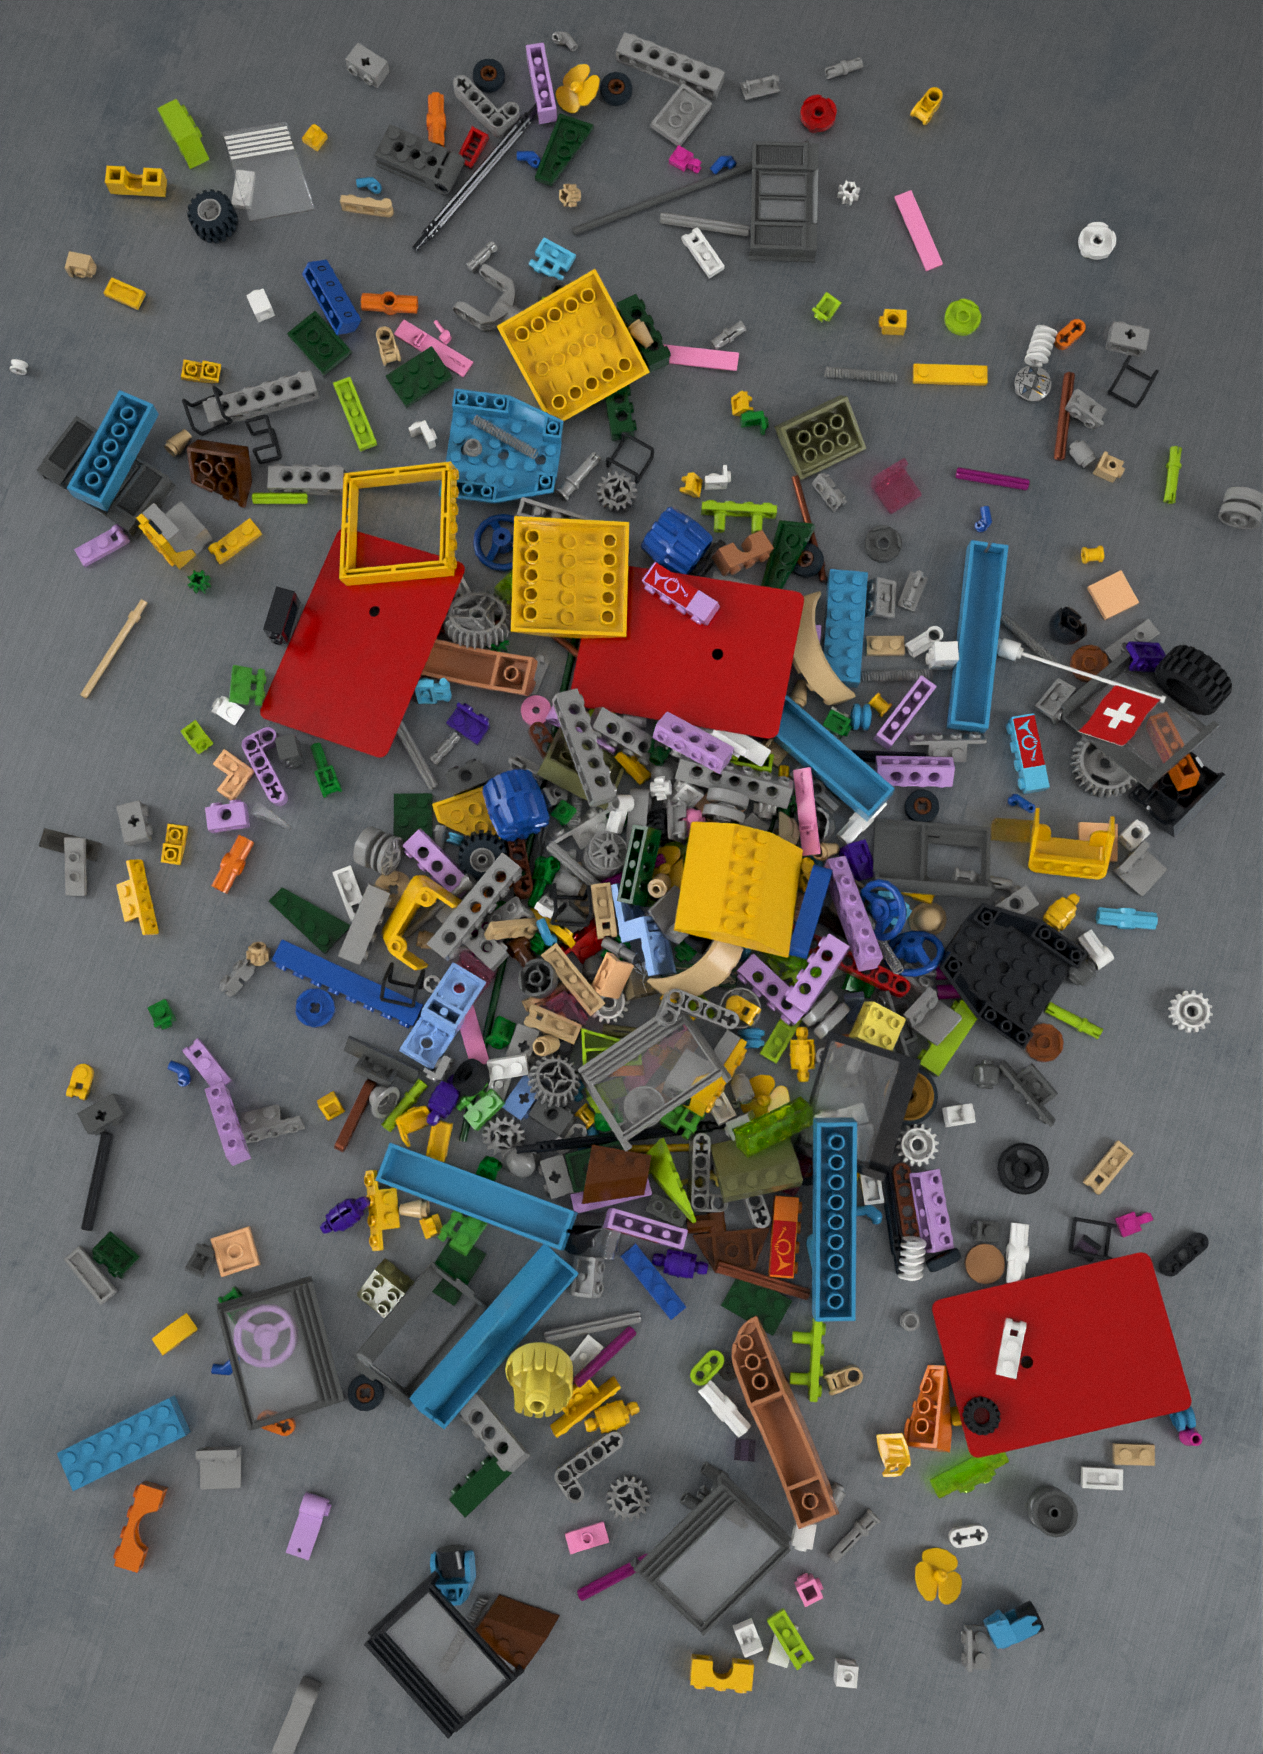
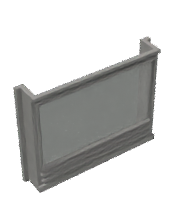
[578,1002,733,1151]

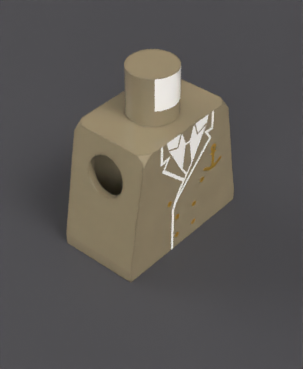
[624,957,661,1002]

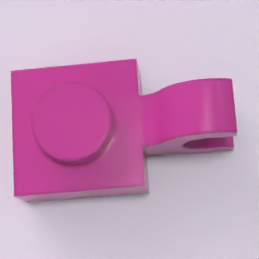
[669,145,702,174]
[1114,1211,1153,1238]

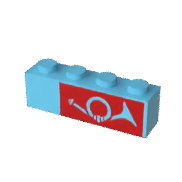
[1006,713,1050,795]

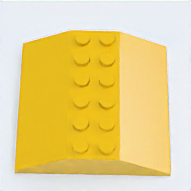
[497,269,650,422]
[511,516,629,638]
[674,822,803,958]

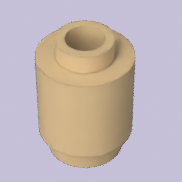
[648,873,671,898]
[533,1034,560,1056]

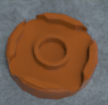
[1070,645,1109,683]
[1025,1023,1064,1062]

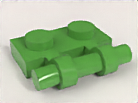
[229,665,267,706]
[456,1082,506,1131]
[659,1104,706,1140]
[437,1210,488,1256]

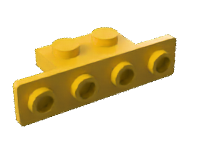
[116,859,159,935]
[364,1170,400,1251]
[550,1376,621,1438]

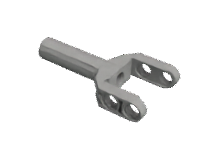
[452,264,523,331]

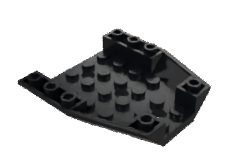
[939,903,1088,1050]

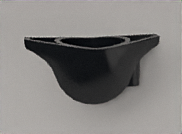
[564,1225,602,1255]

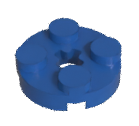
[295,989,336,1028]

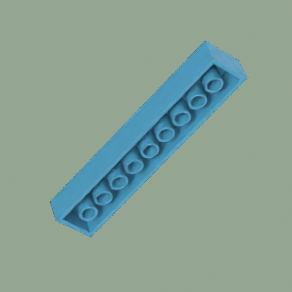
[812,1117,857,1322]

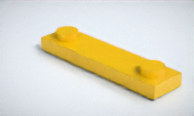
[913,364,988,386]

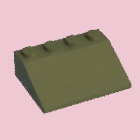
[774,395,866,480]
[537,727,625,810]
[711,1129,803,1203]

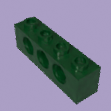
[616,294,671,373]
[605,385,637,441]
[617,824,662,907]

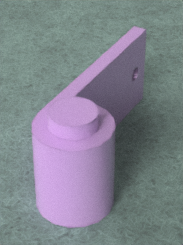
[285,1491,332,1560]

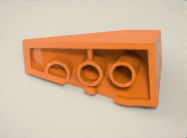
[904,1365,952,1452]

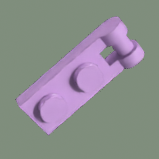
[74,524,130,567]
[182,1038,232,1087]

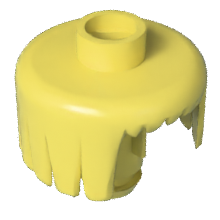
[505,1342,573,1418]

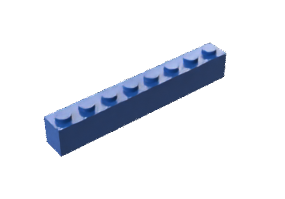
[272,940,424,1029]

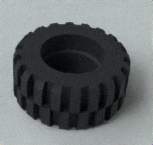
[1155,645,1232,716]

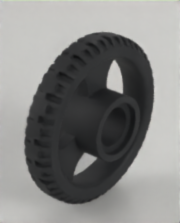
[997,1143,1049,1195]

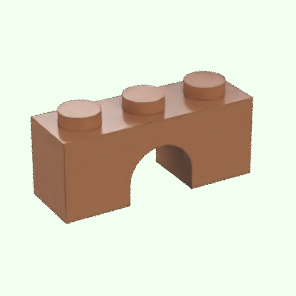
[712,530,774,577]

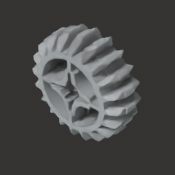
[528,1054,581,1107]

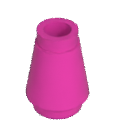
[1179,1426,1202,1446]

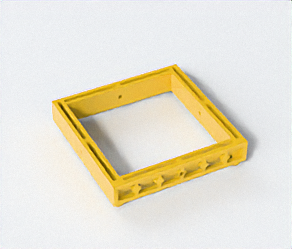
[339,461,459,586]

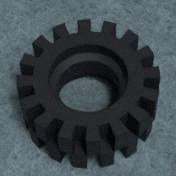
[647,808,675,845]
[962,1396,1001,1435]

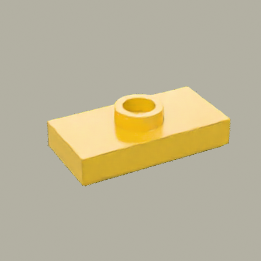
[103,277,146,310]
[615,751,651,785]
[426,1120,453,1162]

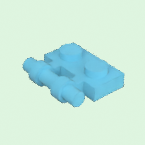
[529,237,576,281]
[415,678,452,704]

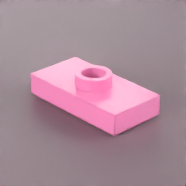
[565,1521,609,1554]

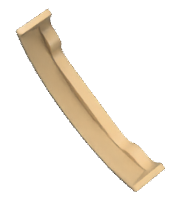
[793,591,856,705]
[647,940,743,999]

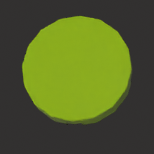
[944,299,982,336]

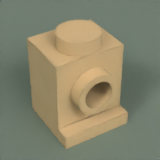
[65,251,97,278]
[1093,451,1125,483]

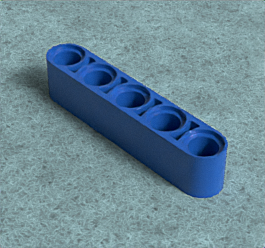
[789,865,833,960]

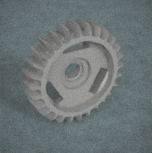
[443,590,511,650]
[1070,736,1141,798]

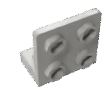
[1113,840,1167,897]
[648,885,689,944]
[903,987,962,1046]
[196,1446,241,1490]

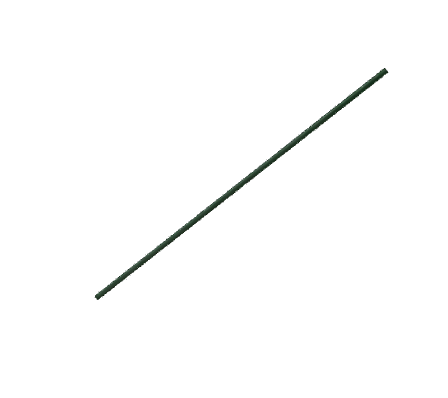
[459,638,579,1142]

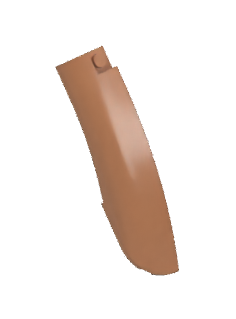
[421,639,538,696]
[732,1316,839,1529]

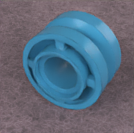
[850,703,872,731]
[737,1027,765,1048]
[1169,1406,1196,1432]

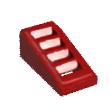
[458,126,489,169]

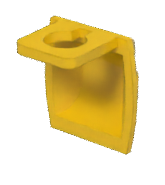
[395,1105,431,1147]
[876,1433,911,1477]

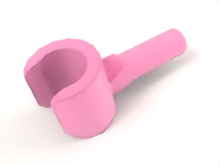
[434,320,452,345]

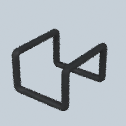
[1108,355,1159,408]
[182,386,233,436]
[245,414,282,464]
[606,432,654,484]
[549,883,593,927]
[380,962,425,1008]
[1069,1217,1117,1260]

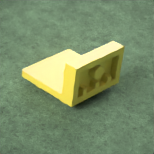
[848,1001,906,1051]

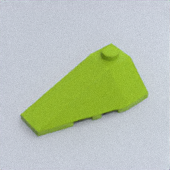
[646,1137,696,1223]

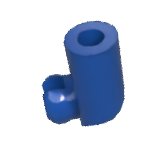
[517,151,541,168]
[709,156,737,175]
[975,506,992,532]
[1007,794,1035,813]
[167,1060,191,1087]
[211,1356,240,1375]

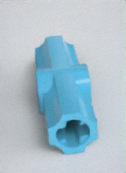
[1095,907,1158,930]

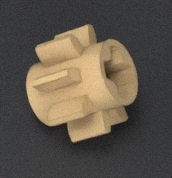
[559,184,581,207]
[246,942,271,966]

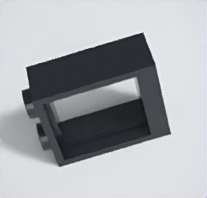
[263,586,301,645]

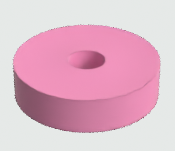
[521,695,551,727]

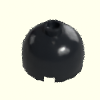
[1049,607,1088,645]

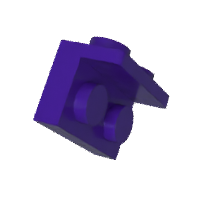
[1126,641,1166,672]
[446,702,491,746]
[839,839,873,882]

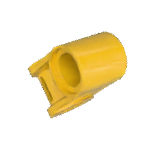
[910,87,943,126]

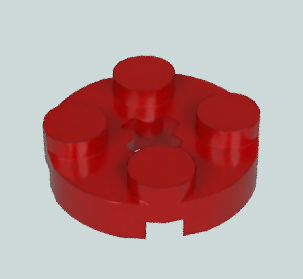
[800,94,837,133]

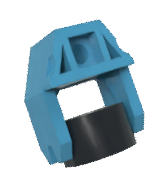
[430,1545,476,1606]
[983,1600,1045,1649]

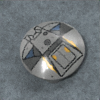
[1014,366,1051,402]

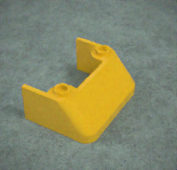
[1028,808,1115,880]
[381,875,462,971]

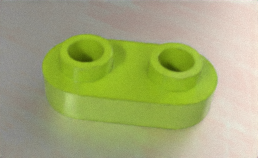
[690,1349,724,1386]

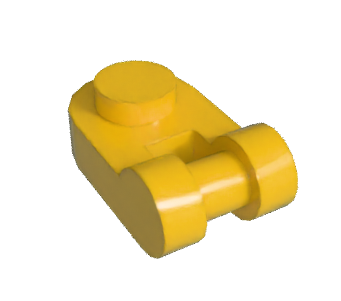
[726,995,762,1026]
[66,1064,94,1101]

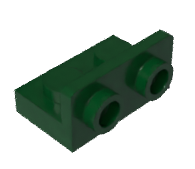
[92,1231,140,1280]

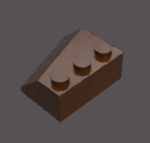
[187,439,252,508]
[582,1145,652,1204]
[474,1594,560,1670]

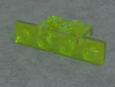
[930,1452,1009,1499]

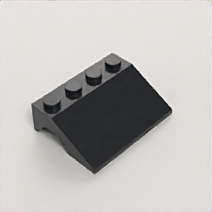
[1128,752,1226,838]

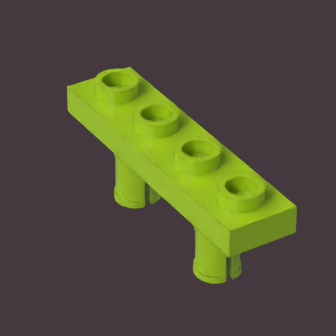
[701,500,777,534]
[789,1317,826,1402]

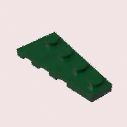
[535,113,594,186]
[761,520,816,589]
[269,888,351,954]

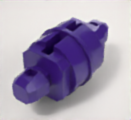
[427,1074,460,1126]
[320,1196,370,1234]
[652,1249,709,1279]

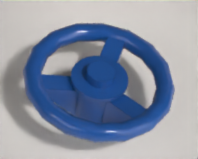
[473,514,514,571]
[860,879,907,941]
[883,931,945,977]

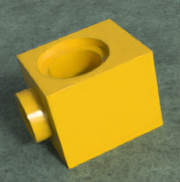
[879,309,907,335]

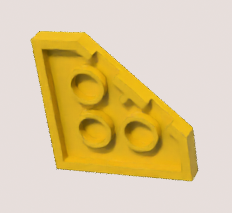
[432,786,504,841]

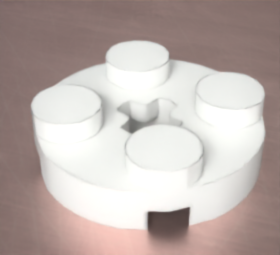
[1078,222,1116,260]

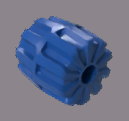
[641,506,713,575]
[482,769,550,841]

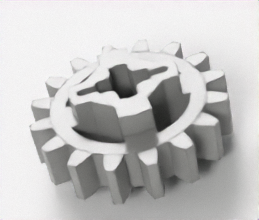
[597,471,637,513]
[482,1113,526,1157]
[606,1475,650,1522]

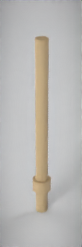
[80,599,148,699]

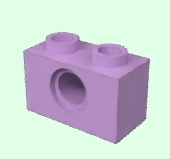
[205,800,250,833]

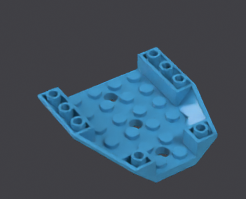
[439,389,563,504]

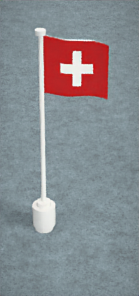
[997,638,1166,747]

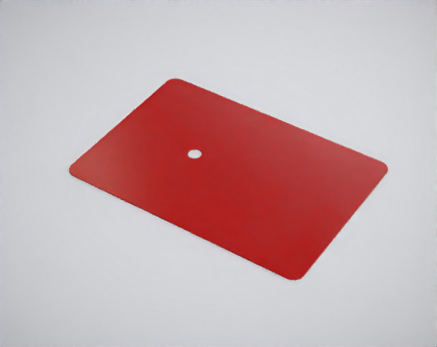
[260,529,465,758]
[571,566,804,739]
[932,1252,1192,1458]

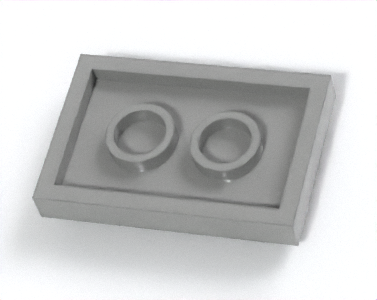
[651,83,712,146]

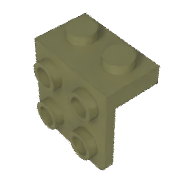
[357,1258,414,1318]

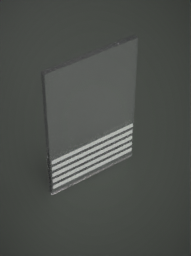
[222,121,314,222]

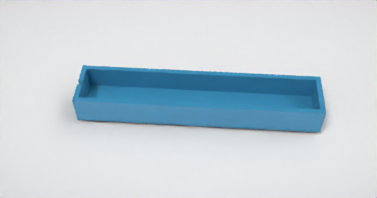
[946,540,1009,734]
[773,695,895,822]
[375,1143,578,1251]
[409,1244,579,1429]

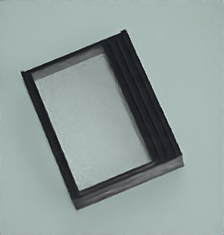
[793,1031,921,1182]
[364,1570,525,1739]

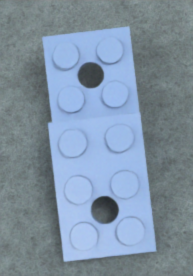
[611,884,676,976]
[399,962,486,1071]

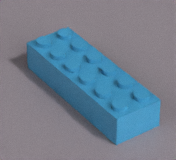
[67,390,159,511]
[822,569,868,688]
[57,1395,191,1491]

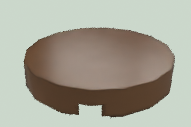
[964,1243,1005,1284]

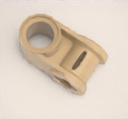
[376,326,401,366]
[822,1365,863,1395]

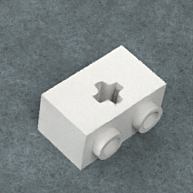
[926,641,959,670]

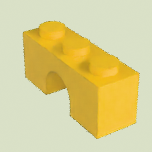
[105,165,167,197]
[689,1654,754,1693]

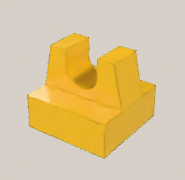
[302,124,328,152]
[731,391,753,416]
[679,472,703,498]
[419,1213,443,1239]

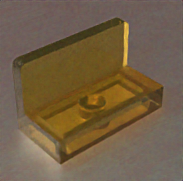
[991,818,1034,843]

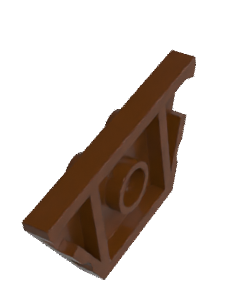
[693,1227,769,1273]

